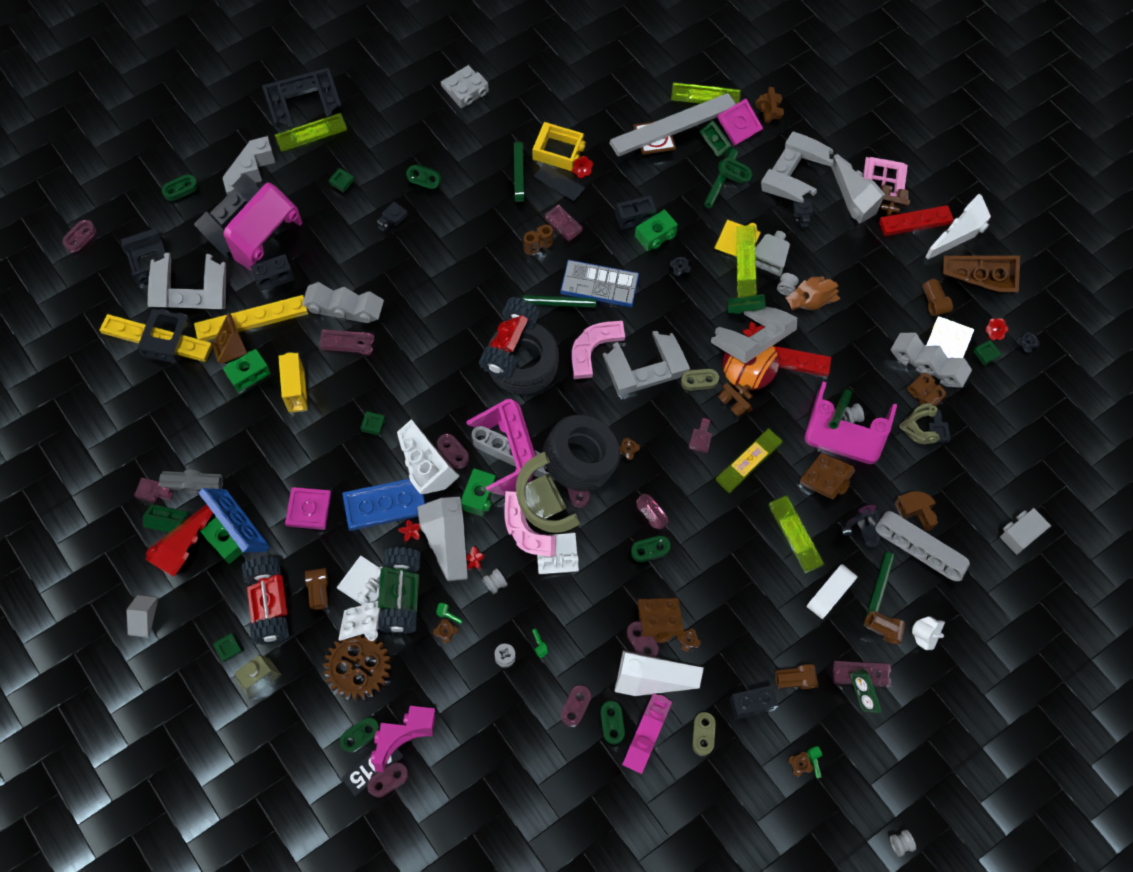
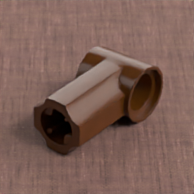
[922,279,953,316]
[305,568,328,610]
[864,611,906,644]
[775,664,819,689]

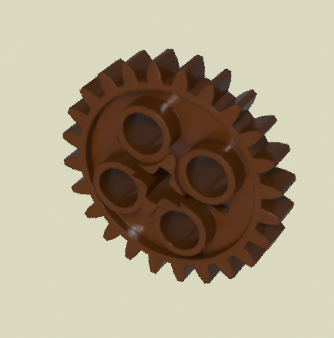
[323,635,391,701]

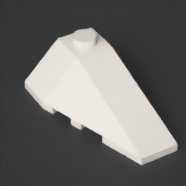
[926,194,991,259]
[397,420,459,495]
[615,651,703,696]

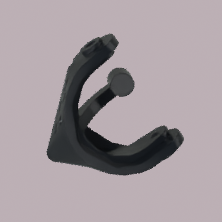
[842,504,880,547]

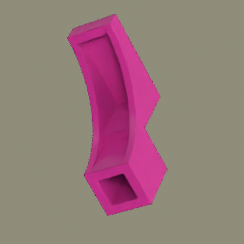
[622,693,672,774]
[371,706,436,772]

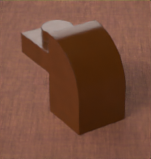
[894,491,938,532]

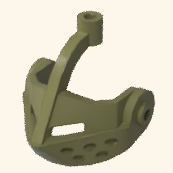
[899,403,940,444]

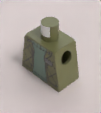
[235,655,281,699]

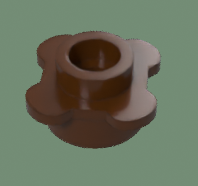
[619,438,640,460]
[433,619,458,643]
[677,628,700,652]
[788,752,813,777]

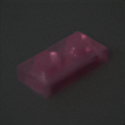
[545,205,582,241]

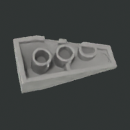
[831,154,885,223]
[417,497,468,581]

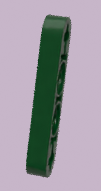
[514,142,524,202]

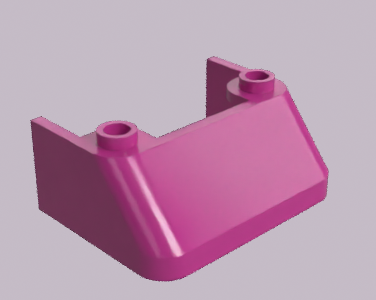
[224,183,302,271]
[805,382,897,464]
[467,399,535,496]

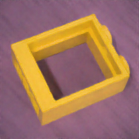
[532,122,586,171]
[279,353,308,413]

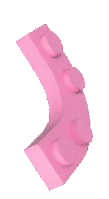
[572,321,625,379]
[505,491,556,556]

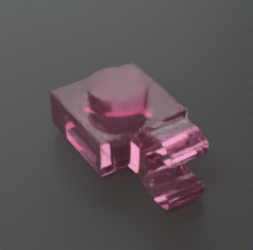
[689,418,712,453]
[134,478,173,502]

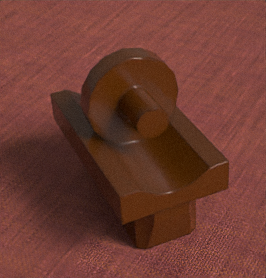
[755,87,784,123]
[881,185,910,216]
[718,382,752,417]

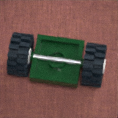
[378,547,420,634]

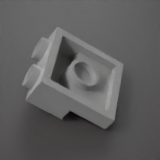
[441,65,489,108]

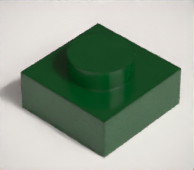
[329,168,354,193]
[973,340,1001,366]
[361,411,385,436]
[213,633,242,663]

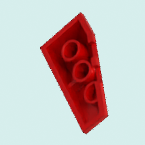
[145,504,213,577]

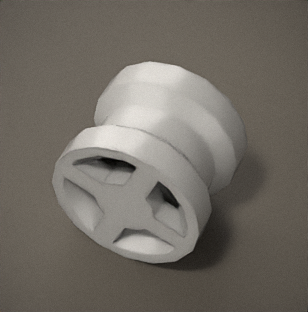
[777,273,799,296]
[843,404,864,423]
[483,569,507,594]
[495,644,516,667]
[890,830,916,857]

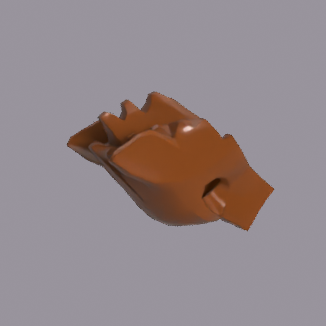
[785,276,840,311]

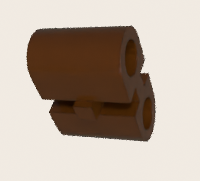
[523,225,553,255]
[907,372,946,406]

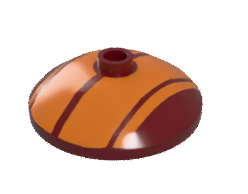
[723,337,779,391]

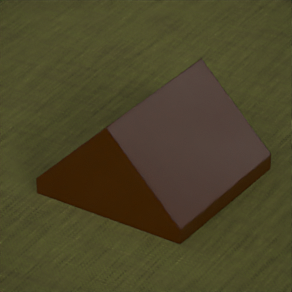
[212,313,247,363]

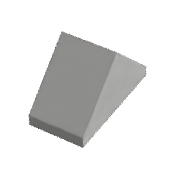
[127,595,158,638]

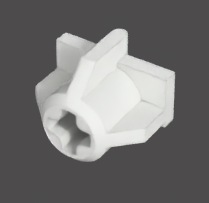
[912,617,945,650]

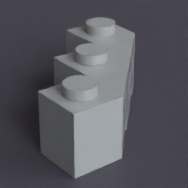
[223,136,275,195]
[302,282,384,323]
[891,332,972,387]

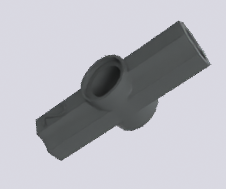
[159,470,223,494]

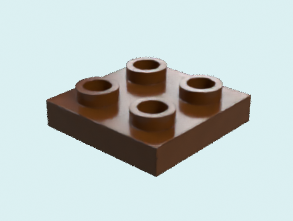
[800,453,855,499]
[638,598,684,643]

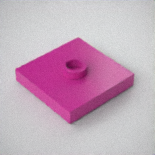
[717,99,763,146]
[285,487,331,530]

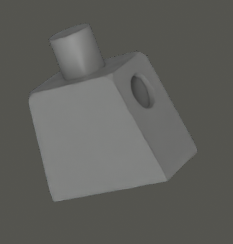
[755,231,790,276]

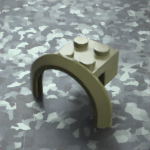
[516,452,581,533]

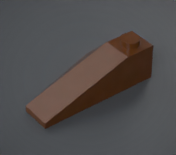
[943,256,1020,292]

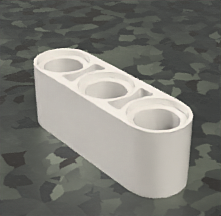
[806,564,858,619]

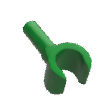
[436,603,463,624]
[532,629,548,658]
[807,746,822,778]

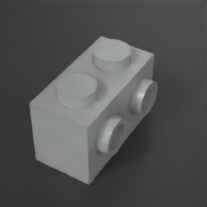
[1000,508,1051,555]

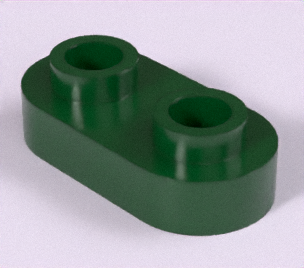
[718,158,752,184]
[406,165,442,189]
[162,175,198,201]
[631,536,670,562]
[600,701,625,745]
[340,718,380,753]

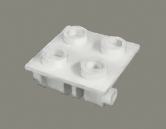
[537,533,579,574]
[337,556,383,605]
[339,601,381,641]

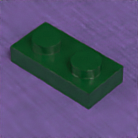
[728,294,765,314]

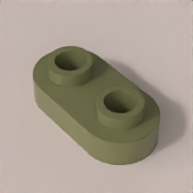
[681,369,719,391]
[692,712,715,756]

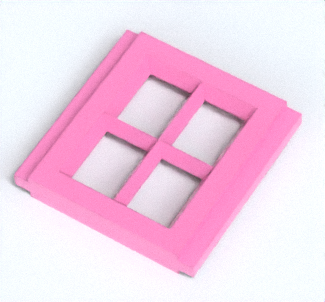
[863,157,908,196]

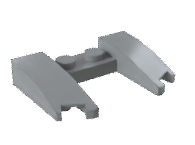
[761,132,833,203]
[148,253,226,309]
[711,307,797,363]
[603,331,690,396]

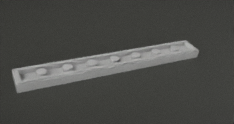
[610,93,736,157]

